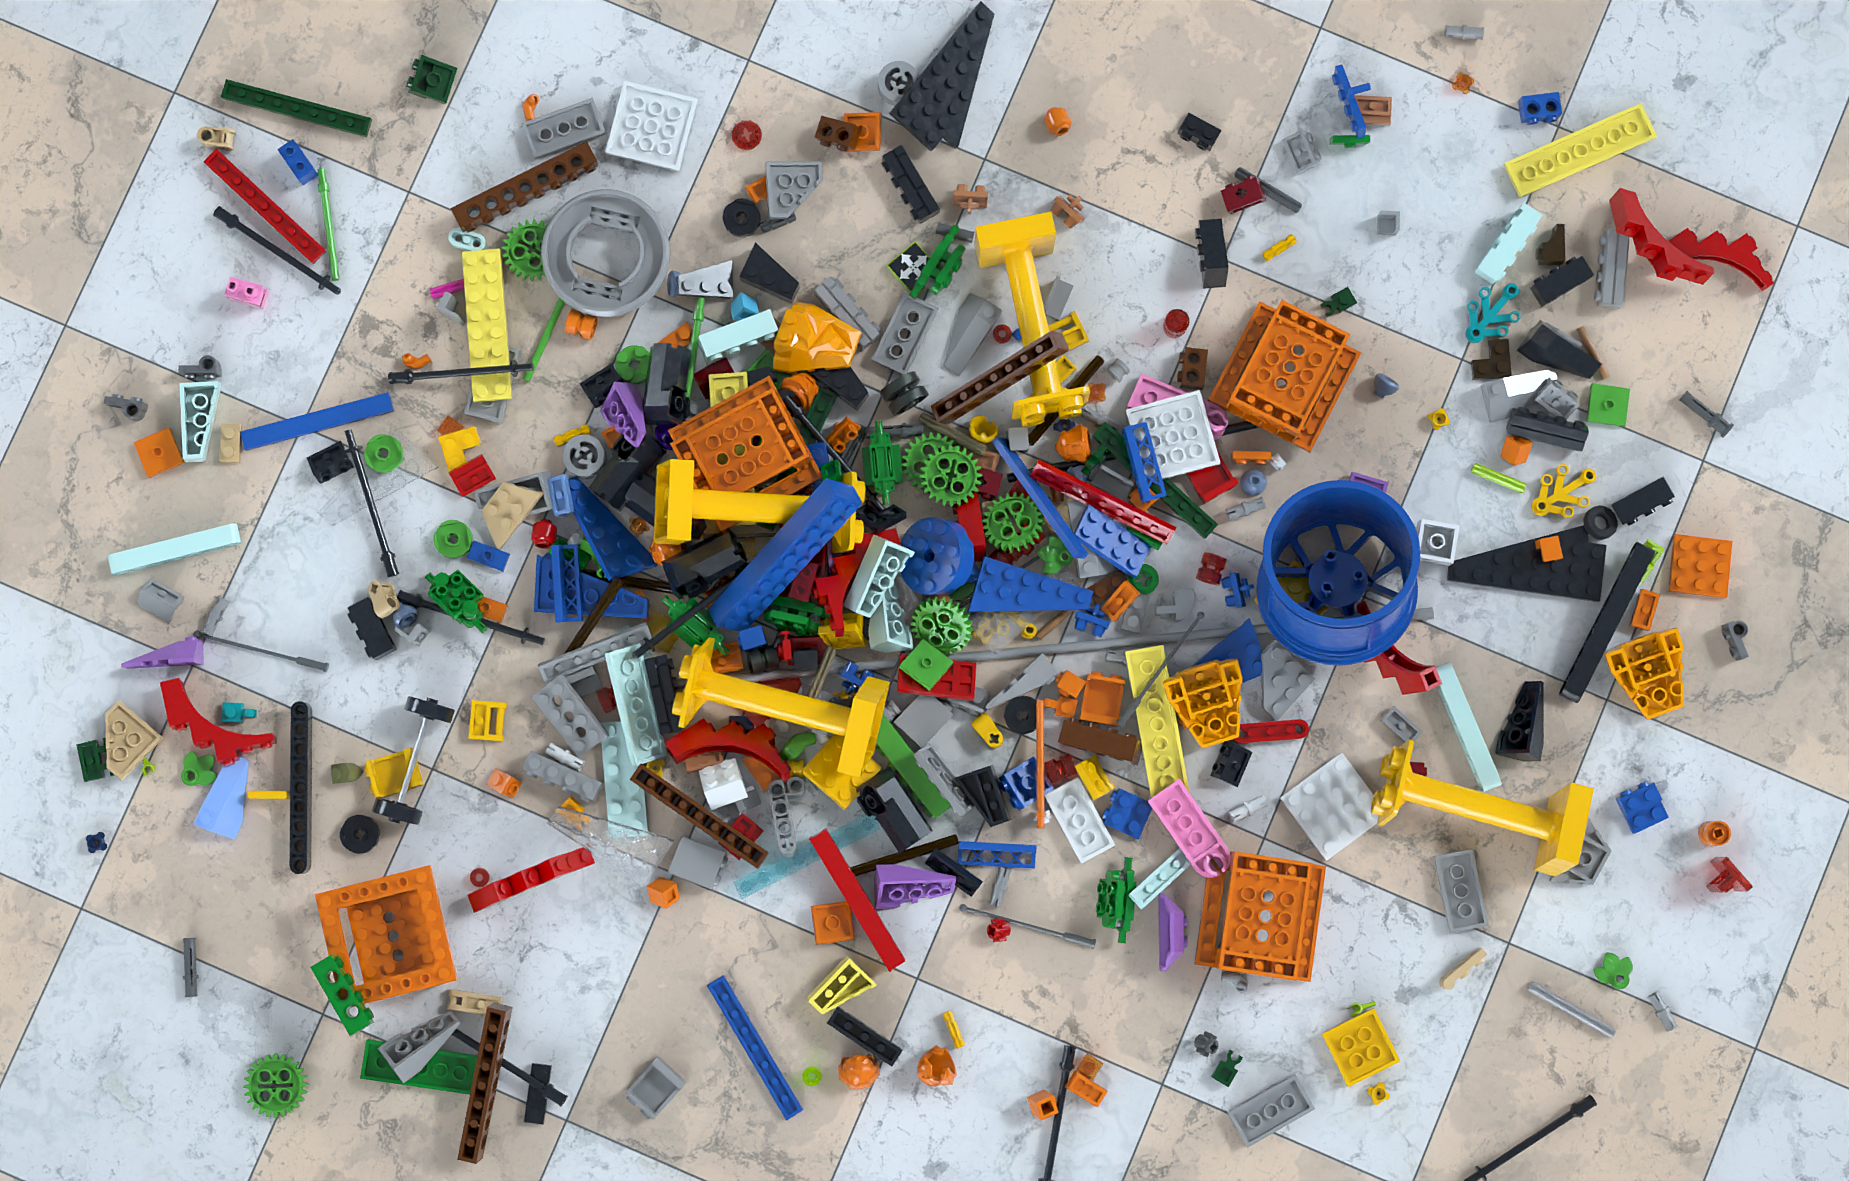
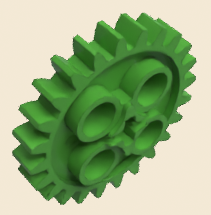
[502,219,548,281]
[902,432,963,494]
[920,445,982,508]
[982,492,1045,553]
[910,596,973,656]
[243,1053,309,1118]

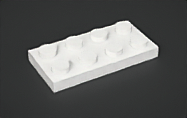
[1044,777,1115,864]

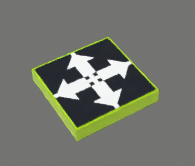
[887,241,940,293]

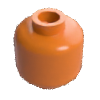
[1044,107,1072,136]

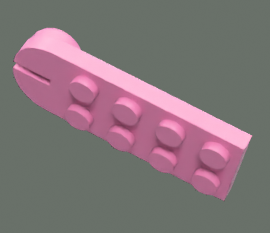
[1126,373,1228,441]
[1147,779,1231,878]

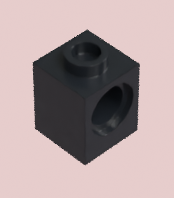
[790,646,819,670]

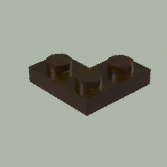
[1471,339,1512,380]

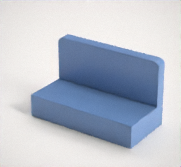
[547,474,574,517]

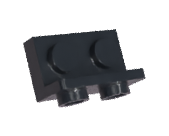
[1177,112,1222,151]
[580,363,624,408]
[307,441,354,484]
[1210,741,1253,787]

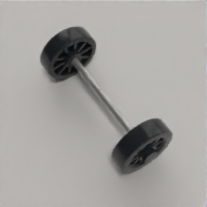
[372,696,455,825]

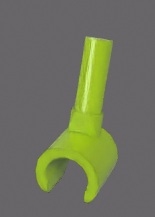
[142,757,156,776]
[1347,1001,1376,1017]

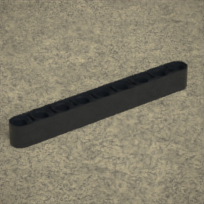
[1559,542,1655,703]
[289,701,312,874]

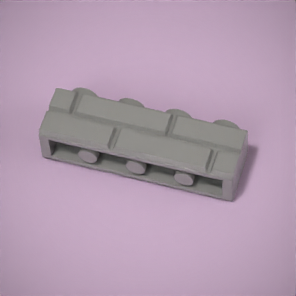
[1594,229,1630,309]
[814,277,881,351]

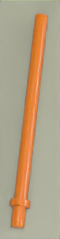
[1035,700,1046,829]

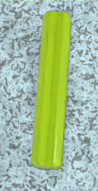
[1471,463,1526,493]

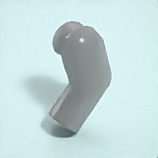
[1221,972,1248,993]

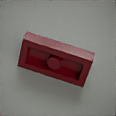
[693,357,735,399]

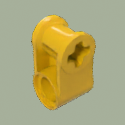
[970,712,1003,748]

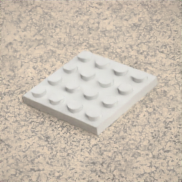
[605,81,698,172]
[1125,390,1220,483]
[1280,753,1379,861]

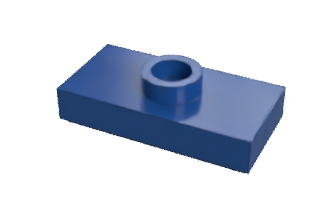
[467,541,510,572]

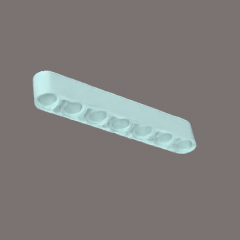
[108,524,241,575]
[1436,662,1502,793]

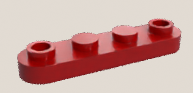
[1233,719,1309,744]

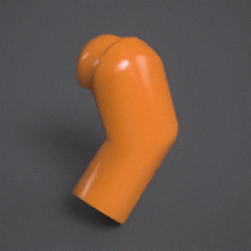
[522,94,540,121]
[402,353,432,370]

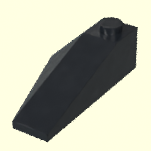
[1517,320,1602,379]
[1495,681,1544,762]

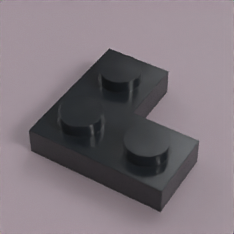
[855,504,907,534]

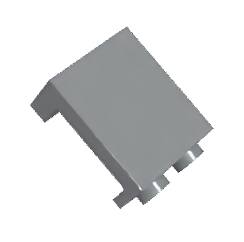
[894,695,954,749]
[668,836,728,889]
[625,1056,687,1119]

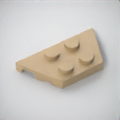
[481,482,544,549]

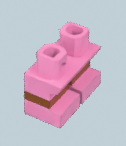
[224,277,269,309]

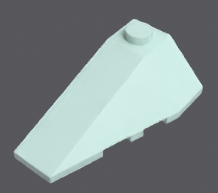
[868,580,913,653]

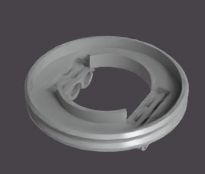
[541,189,670,317]

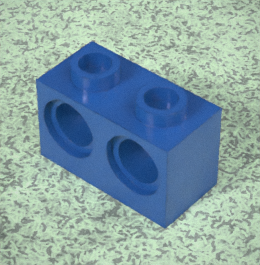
[1518,92,1562,125]
[277,139,318,185]
[736,625,768,652]

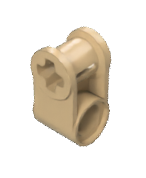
[197,126,236,151]
[368,580,400,619]

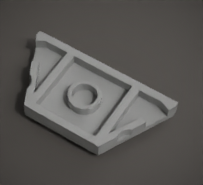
[1549,817,1612,885]

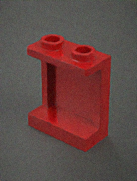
[1186,444,1239,504]

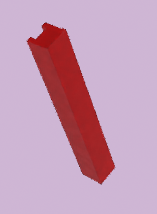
[809,828,906,972]

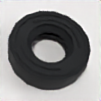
[1583,505,1618,540]

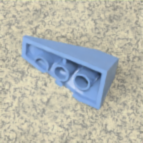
[194,757,249,839]

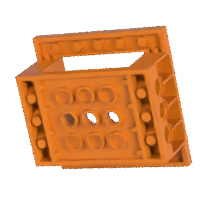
[1208,299,1362,453]
[668,376,822,531]
[1194,851,1326,982]
[315,865,458,1007]

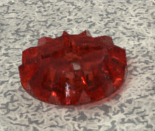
[732,120,762,150]

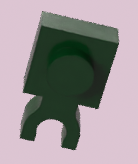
[1320,287,1357,317]
[1081,443,1108,476]
[1211,1049,1243,1087]

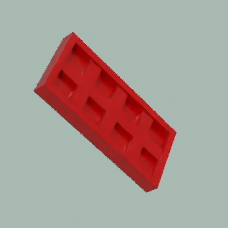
[897,654,976,701]

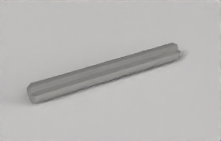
[1528,982,1616,1038]

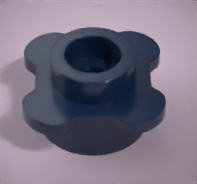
[1053,419,1076,433]
[86,832,107,853]

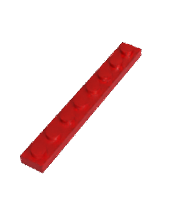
[203,149,326,265]
[1030,459,1176,544]

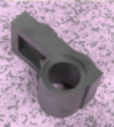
[178,355,222,380]
[104,394,148,421]
[1721,621,1749,661]

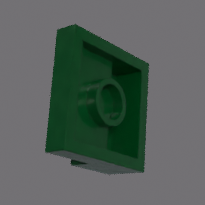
[406,55,457,104]

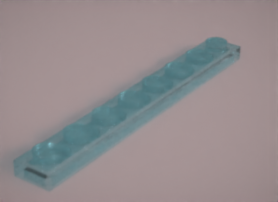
[733,815,880,899]

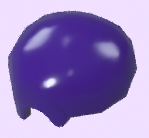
[655,424,678,450]

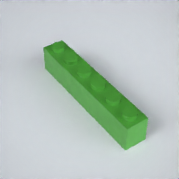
[876,714,951,819]

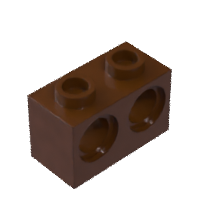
[815,116,861,152]
[1177,347,1208,390]

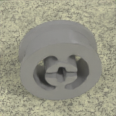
[878,61,919,106]
[563,435,607,479]

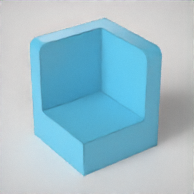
[730,292,759,321]

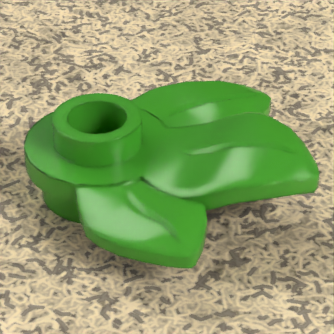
[1036,536,1073,574]
[181,751,218,786]
[1593,952,1633,989]

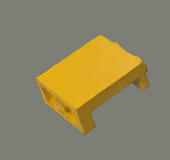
[364,747,424,798]

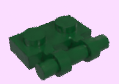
[76,738,115,782]

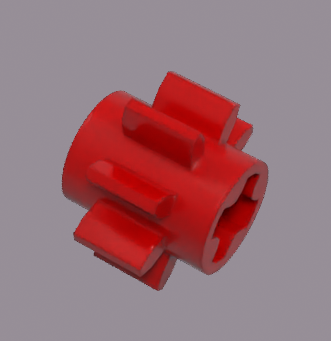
[987,918,1011,942]

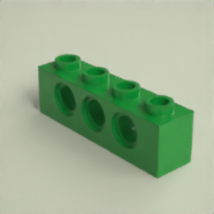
[310,954,374,1036]

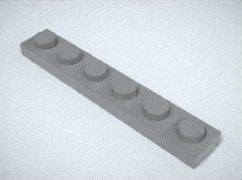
[538,622,653,684]

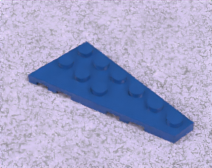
[568,476,658,581]
[534,554,649,618]
[968,557,1093,612]
[1191,618,1262,683]

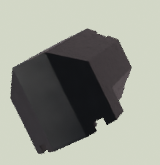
[642,343,691,425]
[589,434,667,512]
[625,473,707,541]
[661,527,747,599]
[856,766,933,853]

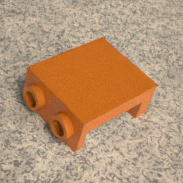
[1079,671,1126,727]

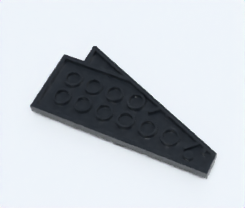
[889,1,995,151]
[1447,525,1607,602]

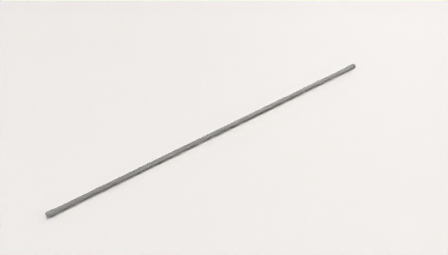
[676,607,1434,689]

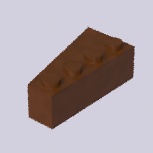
[1058,718,1142,766]

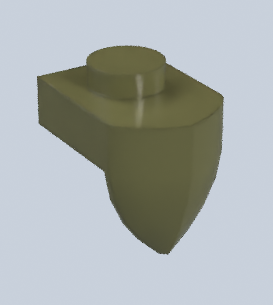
[331,763,363,784]

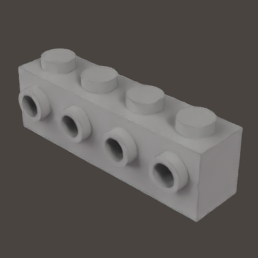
[522,751,604,802]

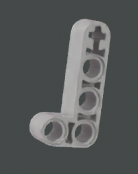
[768,777,806,857]

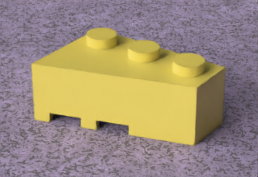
[807,955,877,1014]

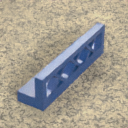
[1121,422,1167,504]
[551,544,583,623]
[958,841,1037,869]

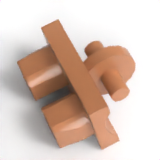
[953,184,988,214]
[1050,195,1085,229]

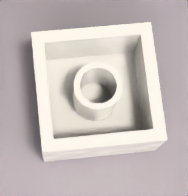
[1416,519,1459,566]
[699,758,748,810]

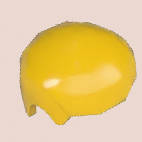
[969,416,998,443]

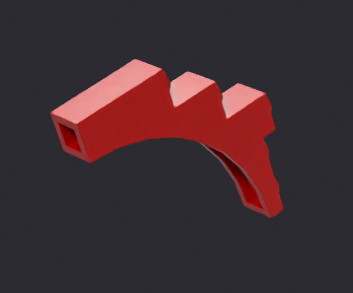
[1609,188,1714,285]
[1647,228,1774,291]
[812,528,901,637]
[1356,601,1442,695]
[160,678,277,766]
[665,718,791,782]
[467,845,595,913]

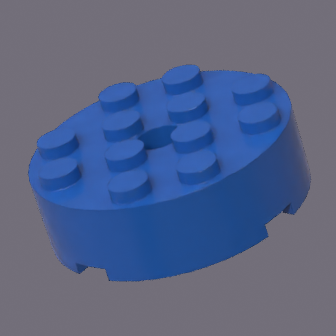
[900,517,974,596]

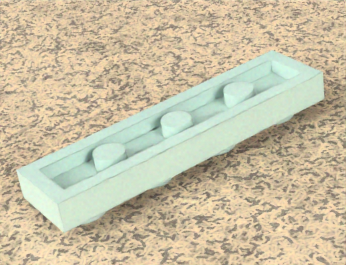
[1128,848,1191,910]

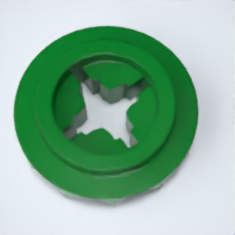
[1128,564,1159,594]

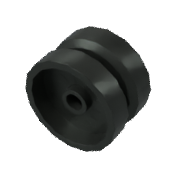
[880,371,929,416]

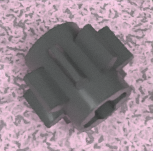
[1194,1031,1219,1057]

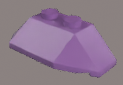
[1158,893,1188,971]

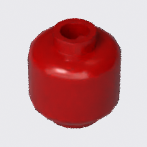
[531,519,557,549]

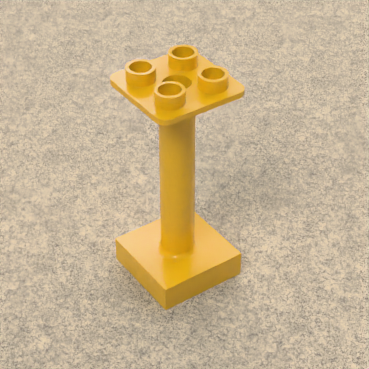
[974,211,1090,427]
[654,459,865,553]
[672,637,890,777]
[1371,739,1594,876]

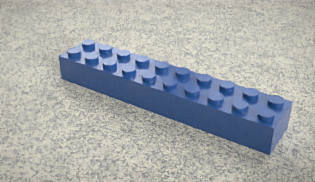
[708,478,862,632]

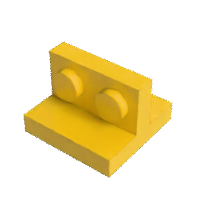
[818,613,867,649]

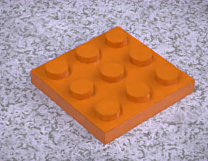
[1668,534,1733,598]

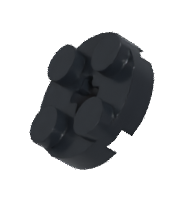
[722,198,761,237]
[1004,696,1036,735]
[340,815,380,854]

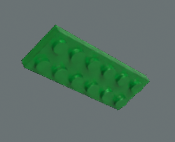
[360,1039,478,1095]

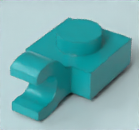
[221,702,257,723]

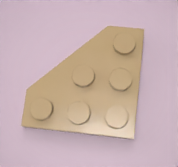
[105,700,163,781]

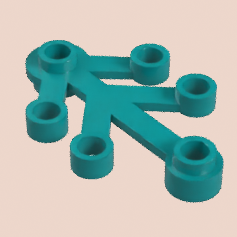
[1465,283,1521,343]

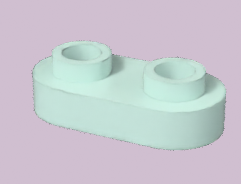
[448,228,486,251]

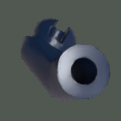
[729,716,754,734]

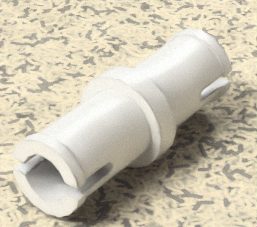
[545,743,585,772]
[1229,795,1268,823]

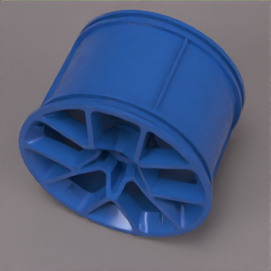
[1256,480,1421,666]

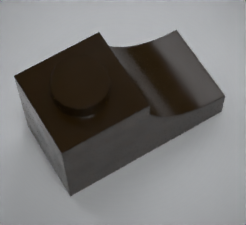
[1535,224,1566,265]

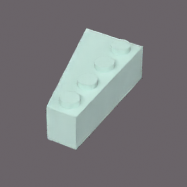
[1474,203,1543,285]
[698,309,778,365]
[179,381,222,463]
[843,535,915,618]

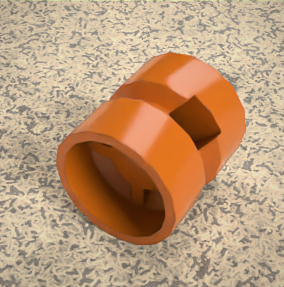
[565,309,598,340]
[1698,821,1731,846]

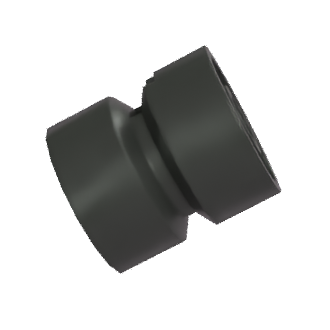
[746,644,779,675]

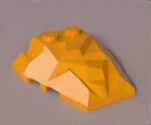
[773,302,862,374]
[1604,628,1684,720]
[1163,659,1243,749]

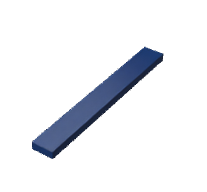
[240,392,394,451]
[992,437,1089,559]
[707,975,803,1120]

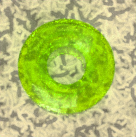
[802,1066,822,1086]

